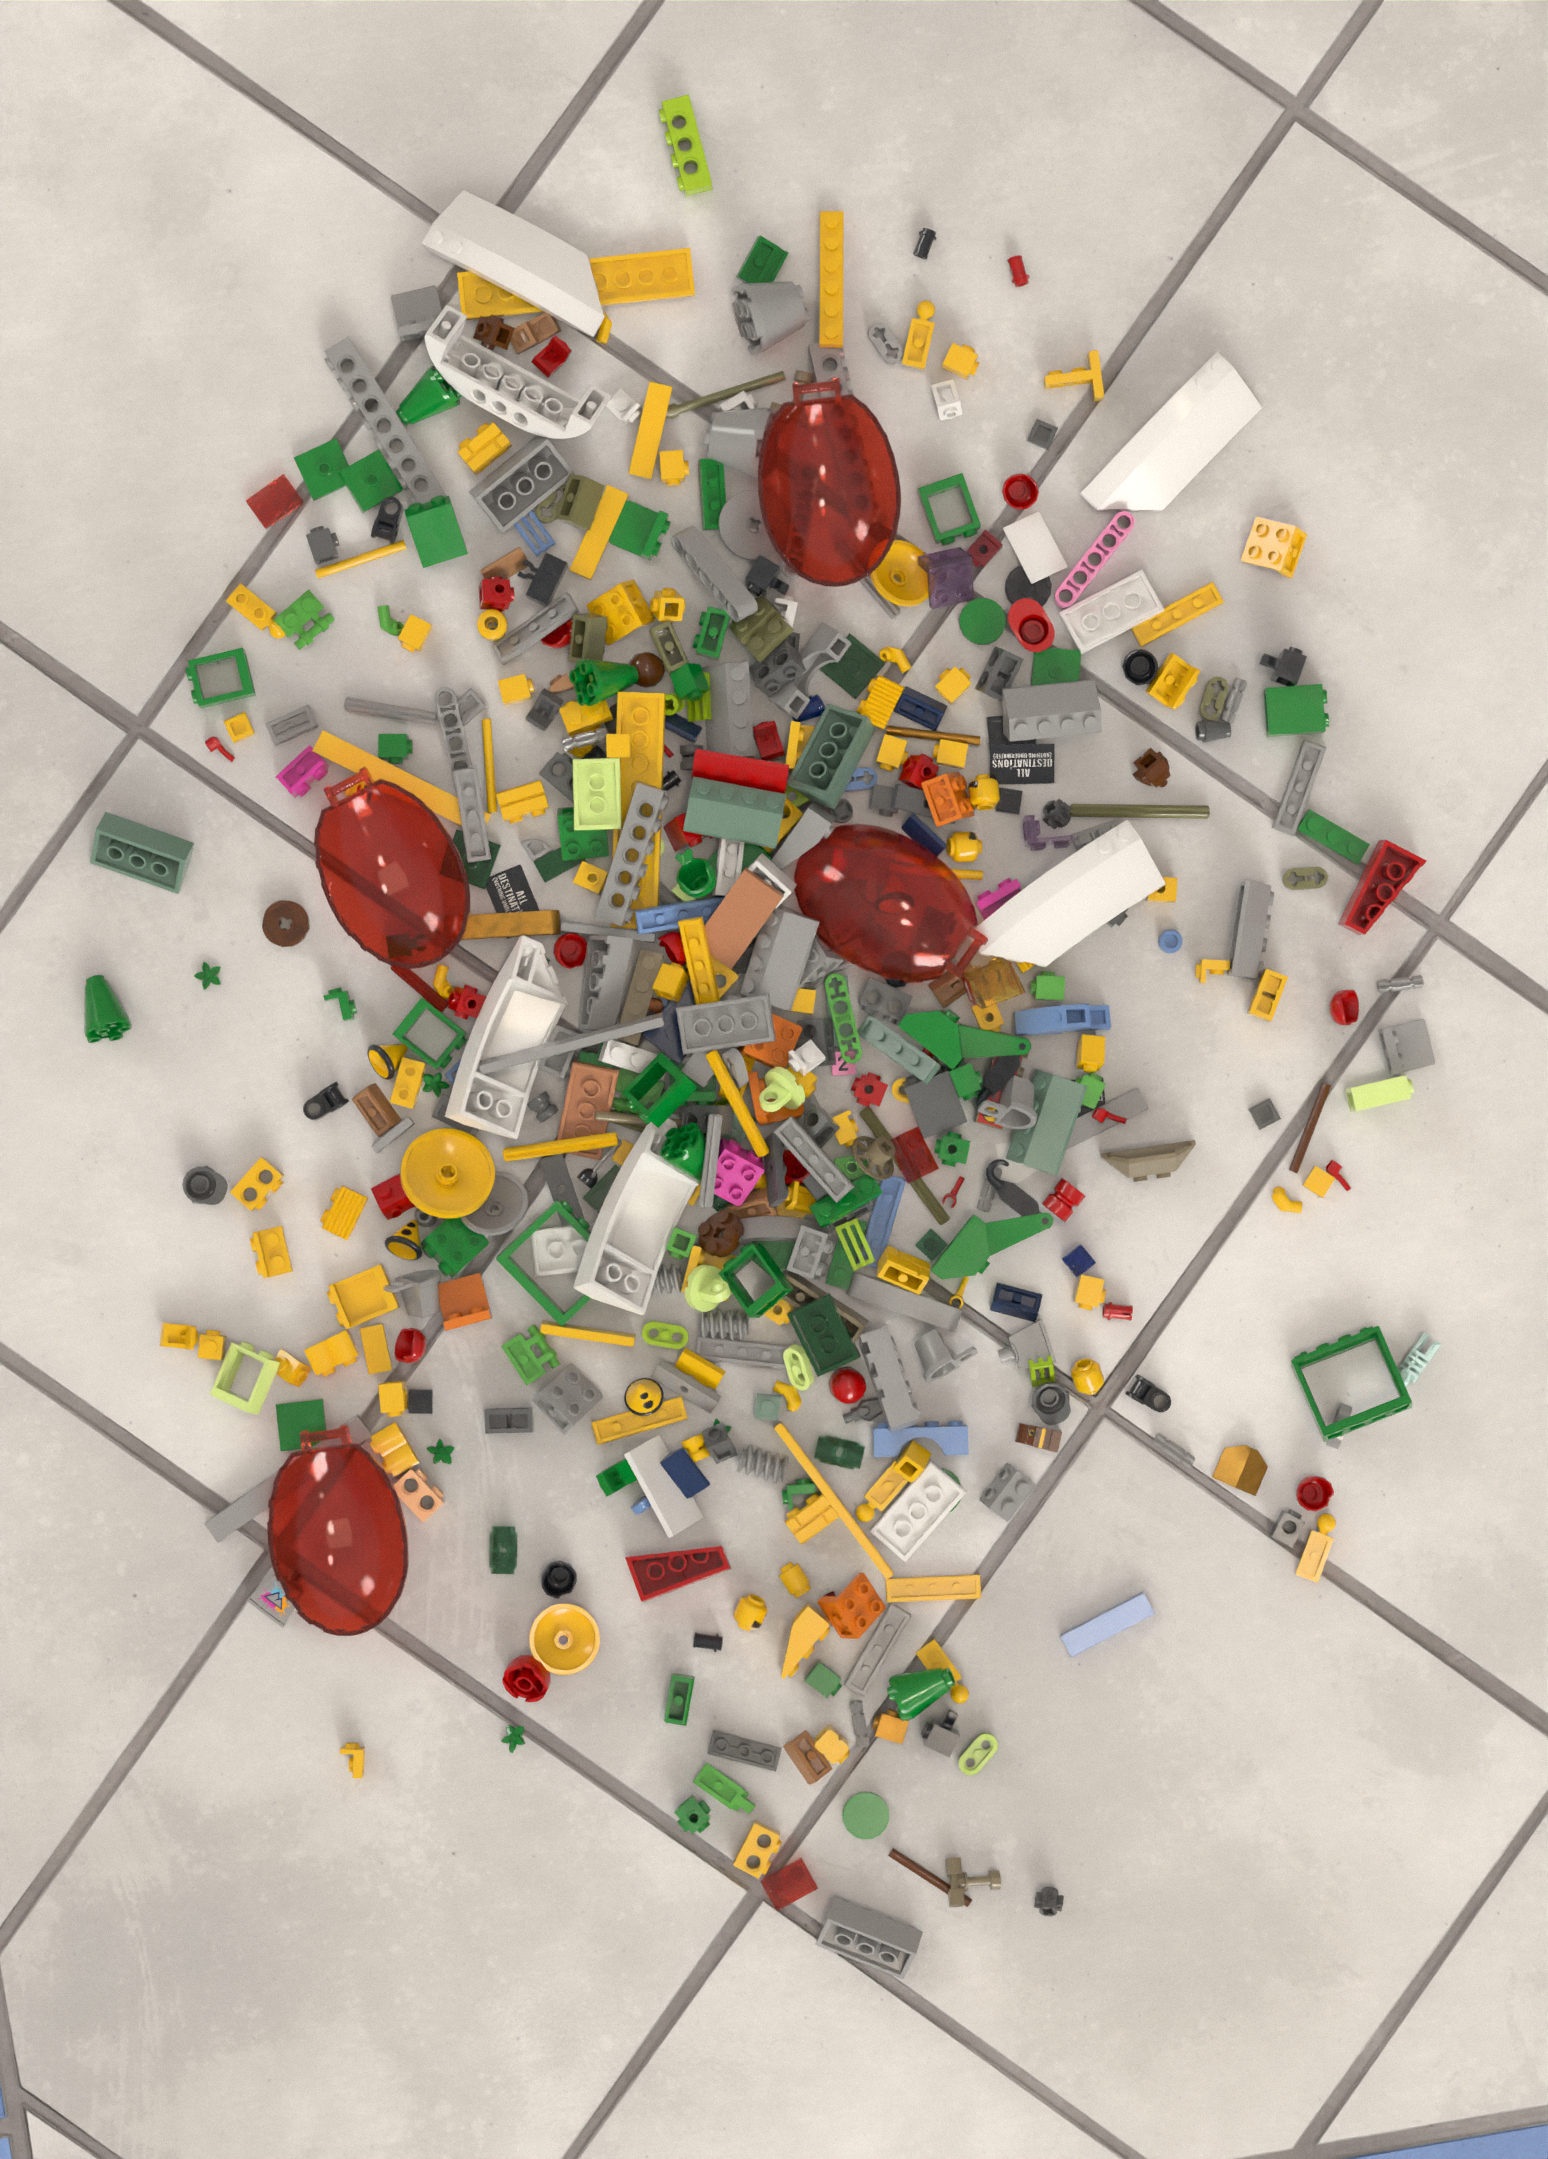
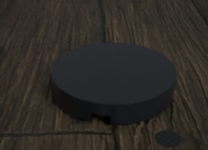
[1005,565,1052,606]

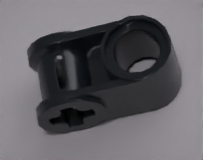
[371,497,404,544]
[303,1082,349,1121]
[1125,1374,1171,1412]

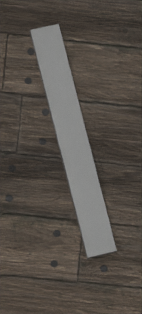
[479,1012,665,1074]
[204,1415,372,1542]

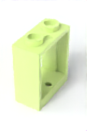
[1345,1075,1414,1112]
[210,1341,280,1415]

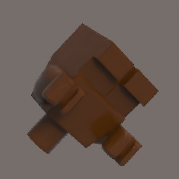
[1133,748,1171,788]

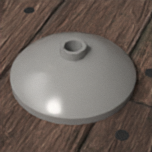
[460,1171,528,1236]

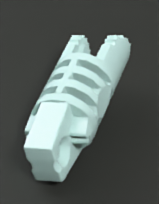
[1398,1332,1441,1387]

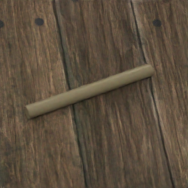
[594,1111,682,1128]

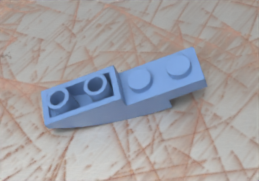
[1014,1004,1111,1036]

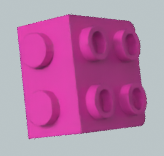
[276,745,329,798]
[975,878,1022,921]
[714,1138,765,1206]

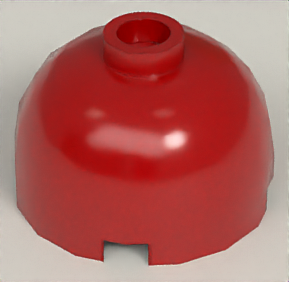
[502,1654,551,1702]

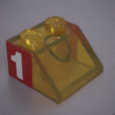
[961,957,1026,1009]

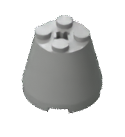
[732,281,810,354]
[705,408,779,479]

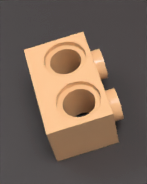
[391,1468,445,1522]

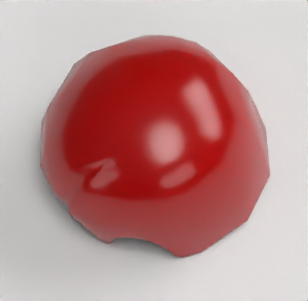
[1002,474,1039,509]
[541,618,573,649]
[658,931,687,965]
[553,933,587,969]
[1329,990,1359,1025]
[394,1328,427,1363]
[828,1367,867,1404]
[1296,1475,1334,1511]

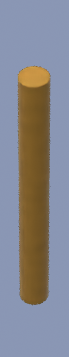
[886,725,981,746]

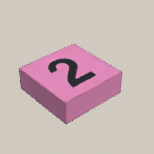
[832,1051,856,1076]

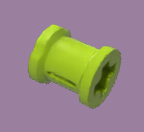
[665,692,686,715]

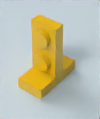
[1043,350,1104,402]

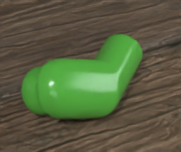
[377,605,404,636]

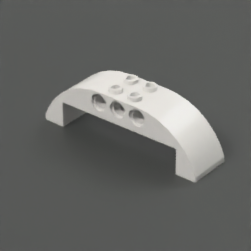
[424,305,612,439]

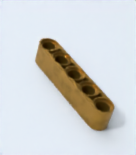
[445,910,561,941]

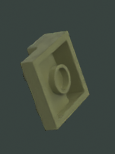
[729,595,794,663]

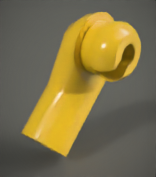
[596,311,612,344]
[879,646,912,673]
[433,964,454,999]
[1271,1187,1302,1213]
[773,1380,802,1412]

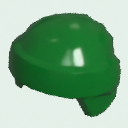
[675,849,717,898]

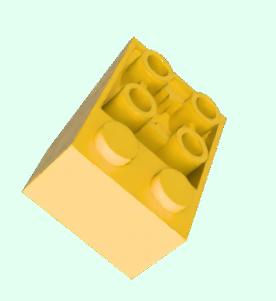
[781,1602,830,1679]

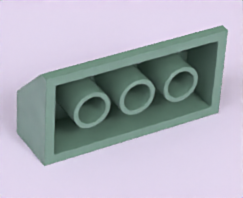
[787,704,875,809]
[683,777,786,849]
[90,812,194,894]
[1006,1069,1088,1176]

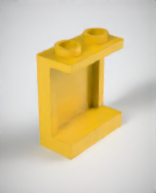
[327,1264,400,1329]

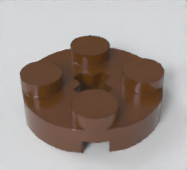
[262,900,310,947]
[698,1209,744,1258]

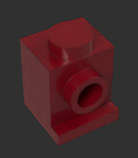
[966,529,1003,569]

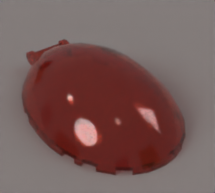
[758,377,901,587]
[314,766,470,969]
[794,824,988,983]
[267,1425,409,1636]

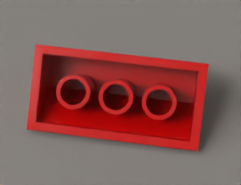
[691,749,789,794]

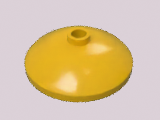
[869,540,935,607]
[529,1604,600,1675]

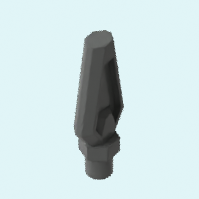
[842,1397,883,1423]

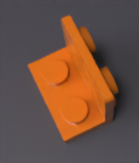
[921,772,975,827]
[737,1013,802,1069]
[748,1071,805,1126]
[438,1273,493,1331]
[817,1573,886,1639]

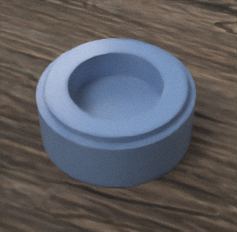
[1158,930,1182,953]
[631,1495,651,1515]

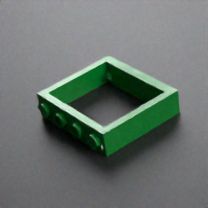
[496,1198,591,1327]
[1291,1326,1412,1442]

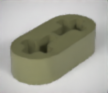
[536,484,566,524]
[1200,677,1228,721]
[1282,867,1328,890]

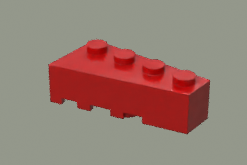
[1338,840,1427,935]
[625,1546,732,1603]

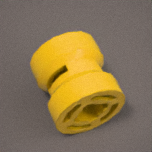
[681,1433,710,1462]

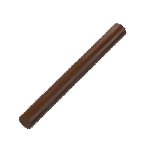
[1289,1083,1331,1173]
[888,1848,972,1907]

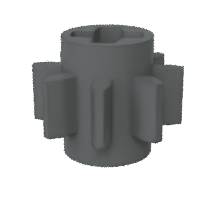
[1042,799,1072,829]
[1034,1887,1064,1917]

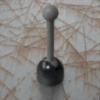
[577,1138,621,1188]

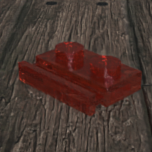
[246,474,304,529]
[890,1127,939,1184]
[760,1857,818,1911]

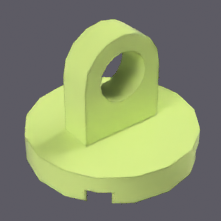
[759,1067,805,1112]
[685,1264,731,1312]

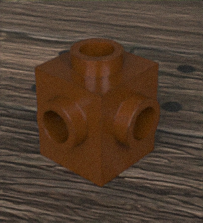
[473,314,515,350]

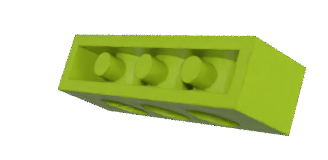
[659,94,713,197]

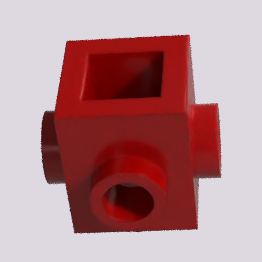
[479,576,515,612]
[898,754,939,791]
[448,984,486,1020]
[851,1072,888,1107]

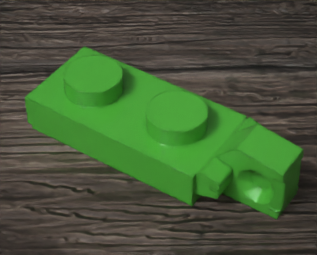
[693,1762,756,1814]

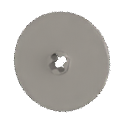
[718,490,788,560]

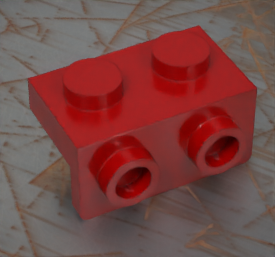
[371,1173,416,1220]

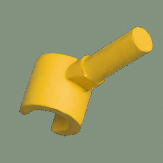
[949,1277,969,1309]

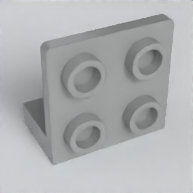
[391,285,442,342]
[798,935,844,990]
[1378,1019,1435,1075]
[786,1225,836,1280]
[532,1363,603,1434]

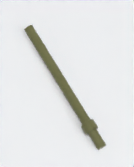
[666,371,786,419]

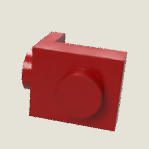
[531,336,572,378]
[753,721,785,761]

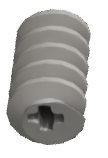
[651,1264,682,1295]
[701,1309,749,1340]
[737,1445,789,1483]

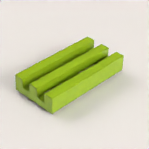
[687,672,712,722]
[835,1218,875,1271]
[1028,1356,1055,1387]

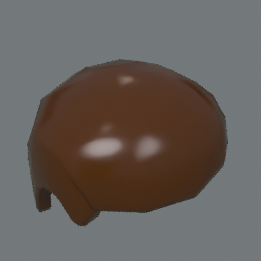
[628,652,665,688]

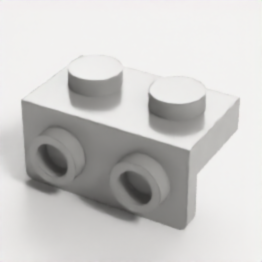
[538,1025,582,1079]
[979,1463,1036,1522]

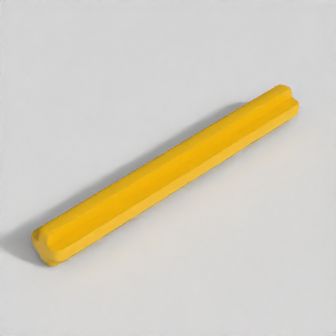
[706,1050,769,1157]
[503,1132,618,1162]

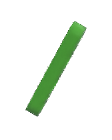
[825,974,862,1064]

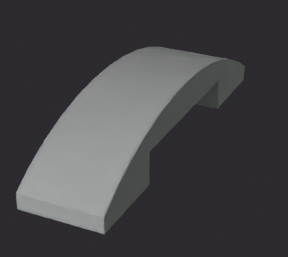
[738,1216,823,1245]

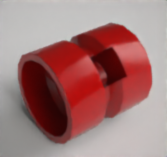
[1042,1178,1086,1222]

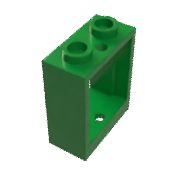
[917,473,981,546]
[185,648,256,709]
[392,998,467,1070]
[622,1052,698,1128]
[719,1243,794,1318]

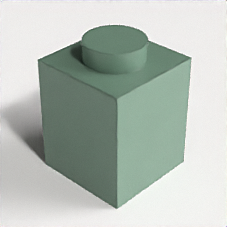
[755,1393,781,1421]

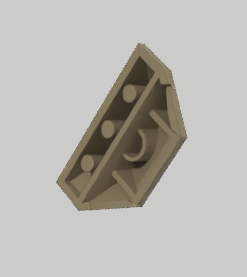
[1100,1140,1196,1182]

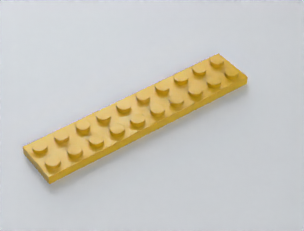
[457,248,695,320]
[610,692,666,929]

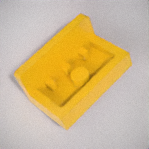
[1145,653,1200,710]
[559,700,613,736]

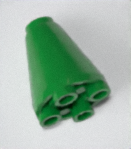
[396,366,462,426]
[569,659,638,706]
[84,975,132,1043]
[660,1123,706,1183]
[887,1668,956,1721]

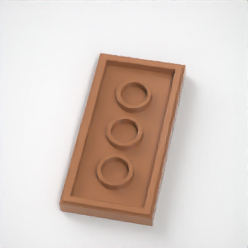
[705,868,784,969]
[557,1060,620,1160]

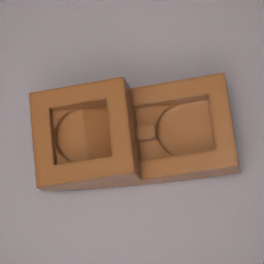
[510,312,562,354]

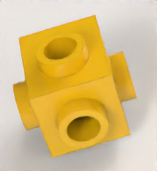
[650,588,685,623]

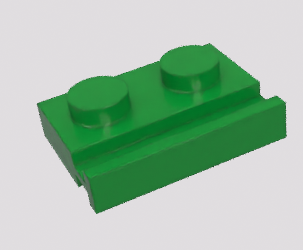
[736,235,789,283]

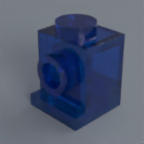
[1062,1244,1096,1277]

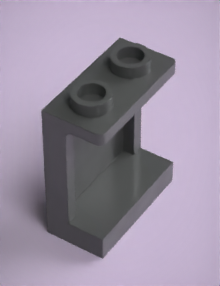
[902,1066,968,1139]

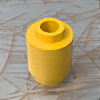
[778,1562,811,1598]

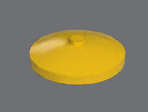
[400,1128,495,1219]

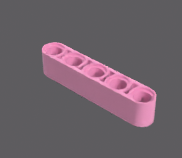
[1054,511,1135,609]

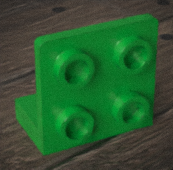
[557,807,609,861]

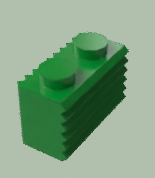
[663,1673,695,1726]

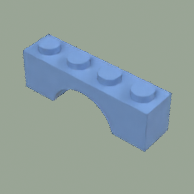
[873,1421,969,1457]

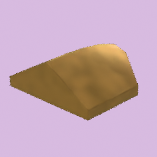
[1212,1445,1268,1496]

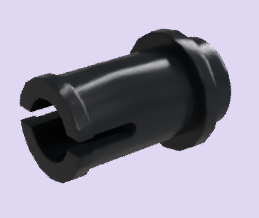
[913,228,937,260]
[663,770,681,791]
[693,1632,723,1652]

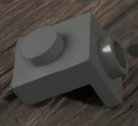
[525,688,564,731]

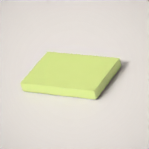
[573,758,622,830]

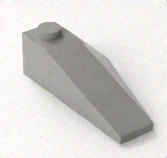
[771,802,835,870]

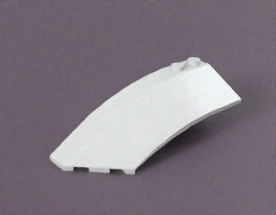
[422,190,605,337]
[1080,352,1262,511]
[968,820,1166,967]
[445,935,568,1139]
[573,1118,699,1315]

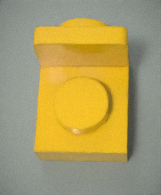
[1195,959,1230,983]
[340,1742,365,1778]

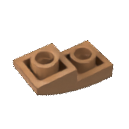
[548,674,575,694]

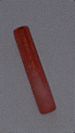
[390,960,449,1012]

